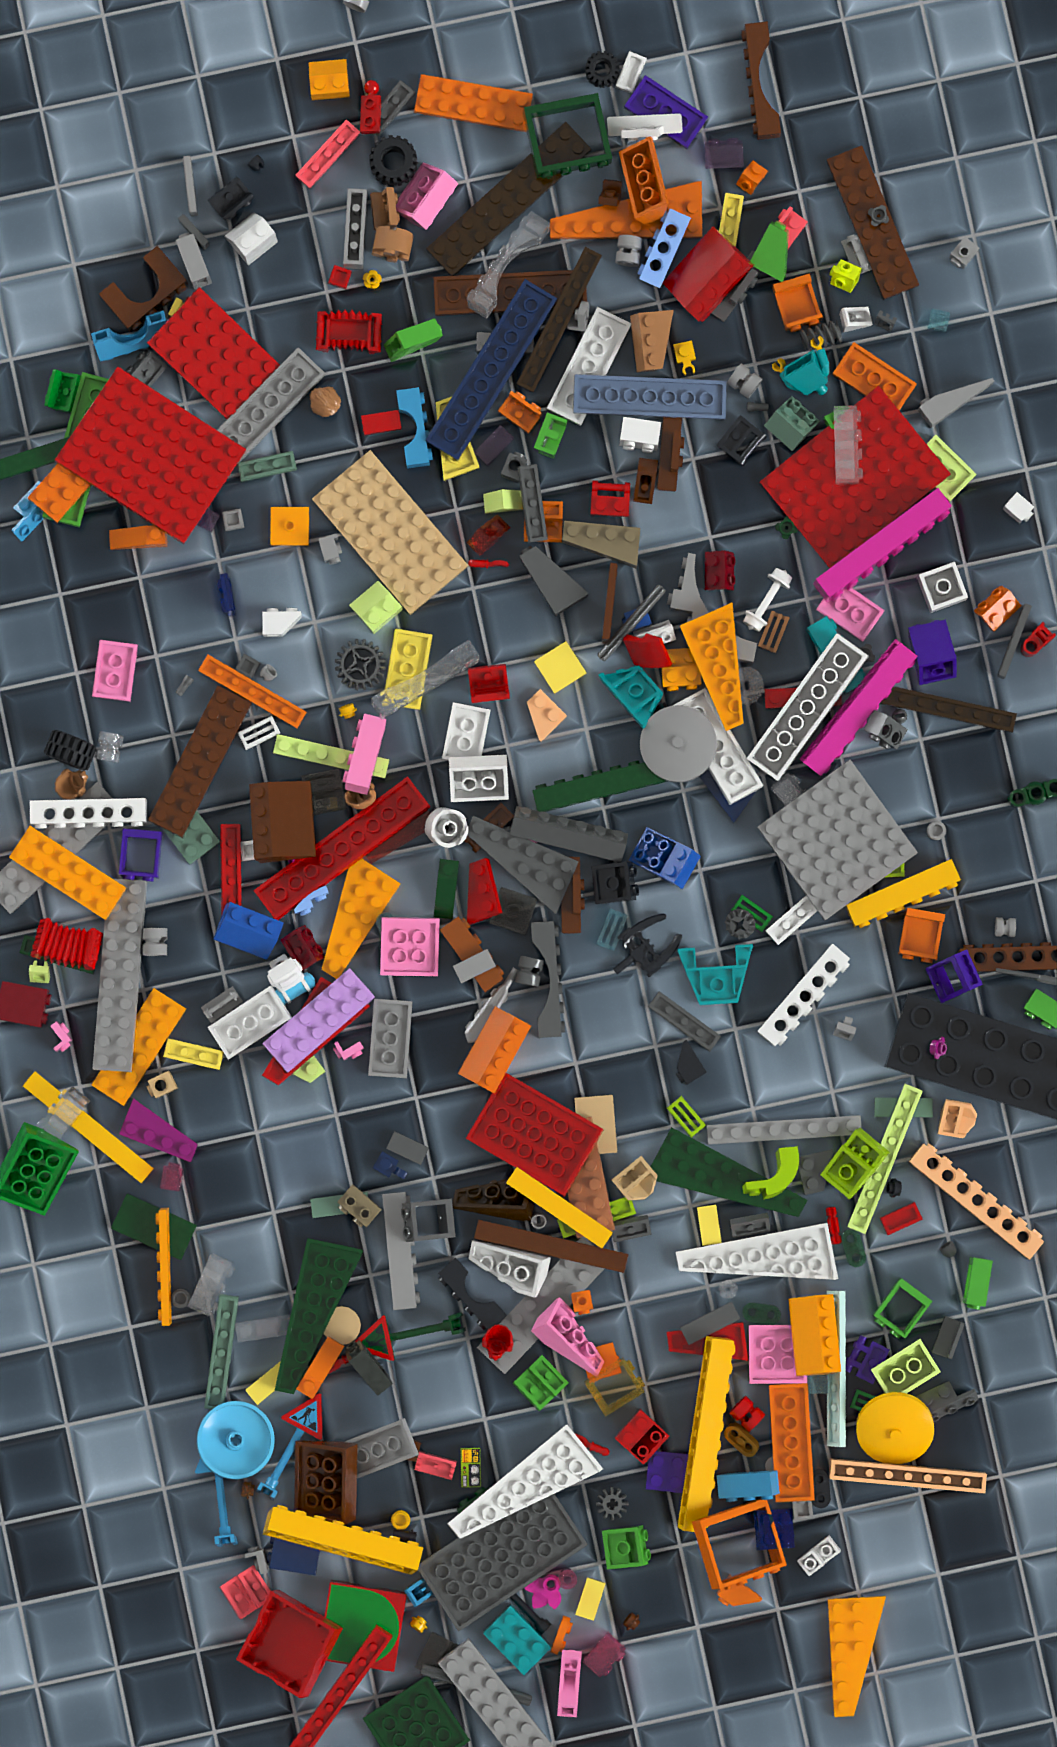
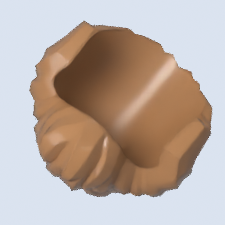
[309,386,341,417]
[55,768,88,800]
[344,783,376,809]

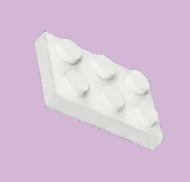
[442,703,491,761]

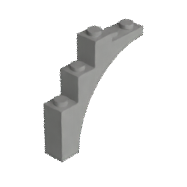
[667,553,757,664]

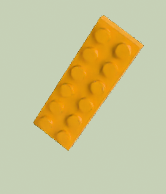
[9,826,127,920]
[92,988,186,1106]

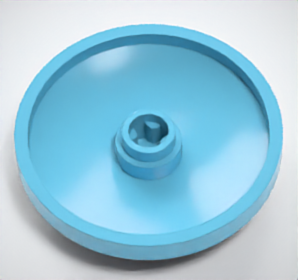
[197,1401,275,1480]

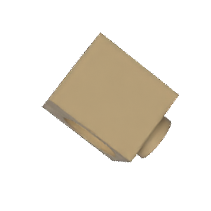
[146,1071,178,1099]

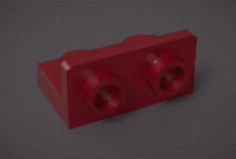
[280,925,325,972]

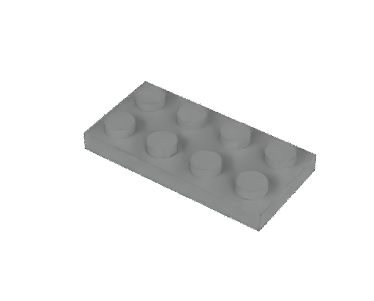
[368,999,413,1078]
[345,1418,419,1478]

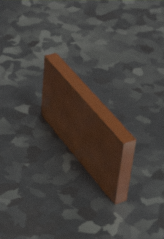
[602,563,618,644]

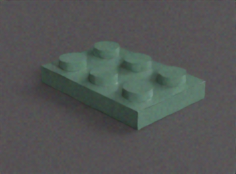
[162,811,220,865]

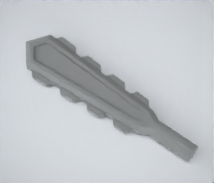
[465,967,518,1043]

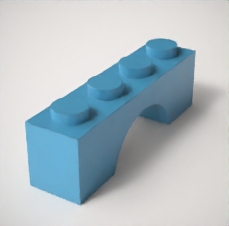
[91,310,167,362]
[396,387,433,468]

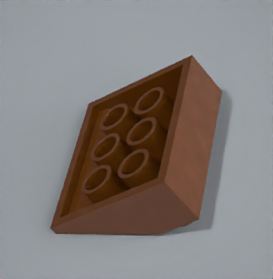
[249,781,316,863]
[294,1440,357,1525]

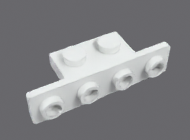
[607,113,683,141]

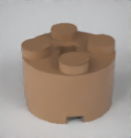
[372,226,413,263]

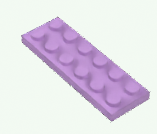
[262,968,375,1073]

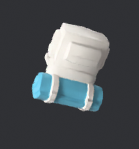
[267,954,316,1005]

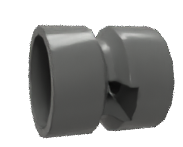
[515,956,544,987]

